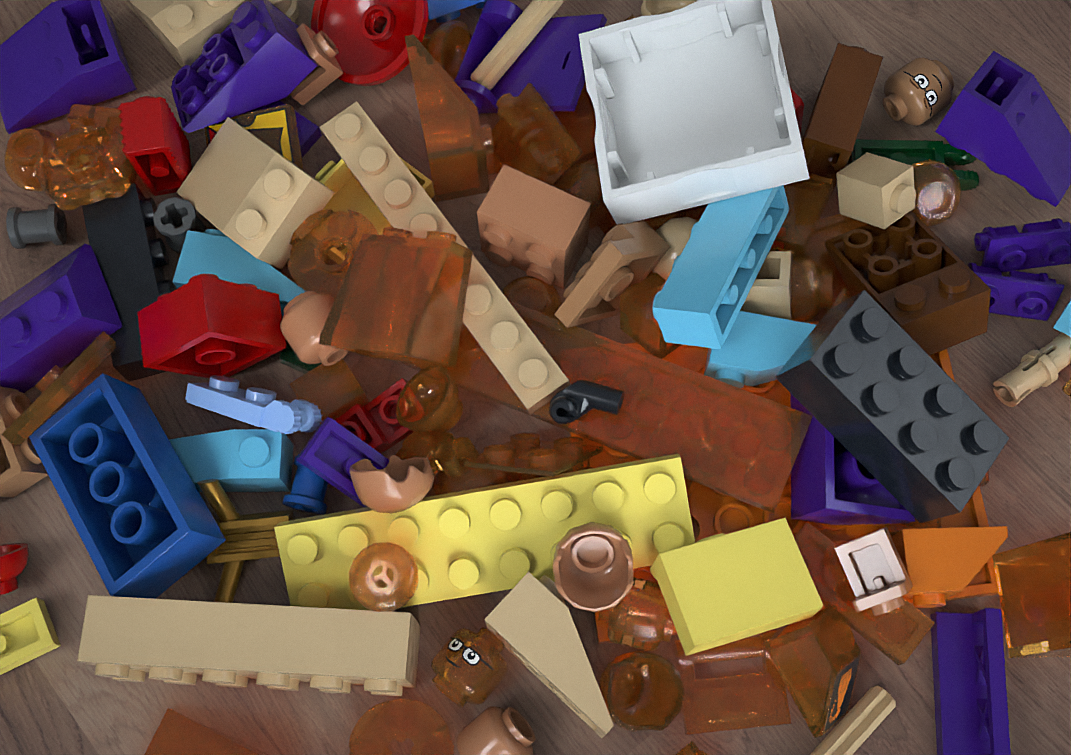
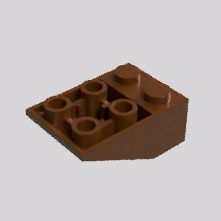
[825,211,991,356]

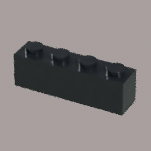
[80,183,175,382]

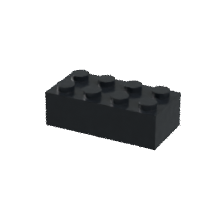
[775,290,1009,523]

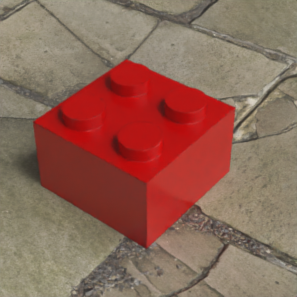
[137,274,287,379]

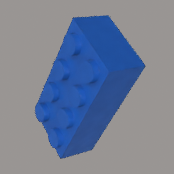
[29,373,226,599]

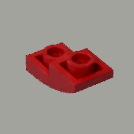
[335,378,433,453]

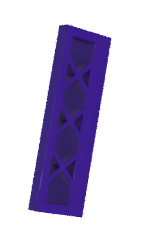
[930,608,1011,755]

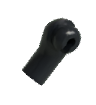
[549,380,625,424]

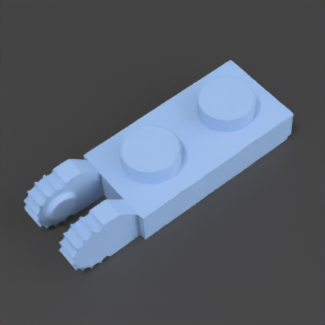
[185,375,323,434]

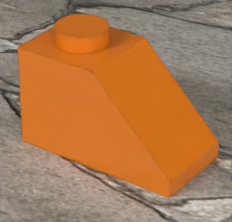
[891,526,1008,608]

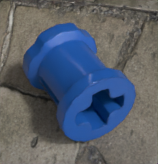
[282,454,328,515]

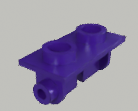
[974,218,1071,272]
[967,262,1064,321]

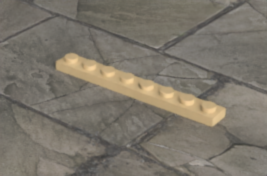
[319,101,570,415]

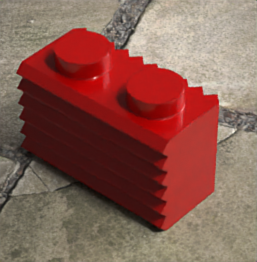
[118,96,192,196]

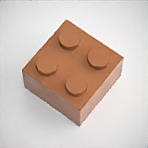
[477,165,591,289]

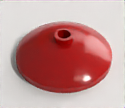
[311,0,428,86]

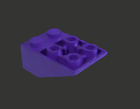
[0,0,137,134]
[170,0,317,133]
[935,51,1071,207]

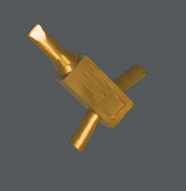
[197,479,303,603]

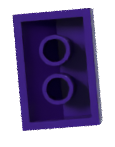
[0,243,123,393]
[791,394,915,525]

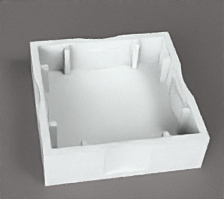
[579,0,810,225]

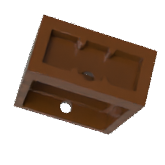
[794,43,883,195]

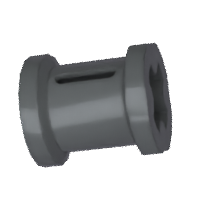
[153,197,206,254]
[6,203,67,249]

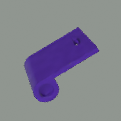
[450,0,607,116]

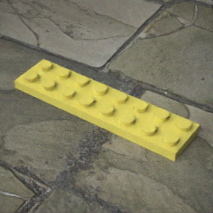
[274,454,695,611]

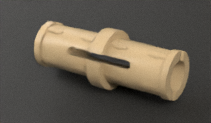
[993,333,1071,407]

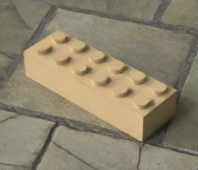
[77,595,421,696]

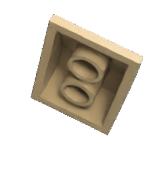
[123,0,251,67]
[176,117,335,269]
[484,571,614,738]

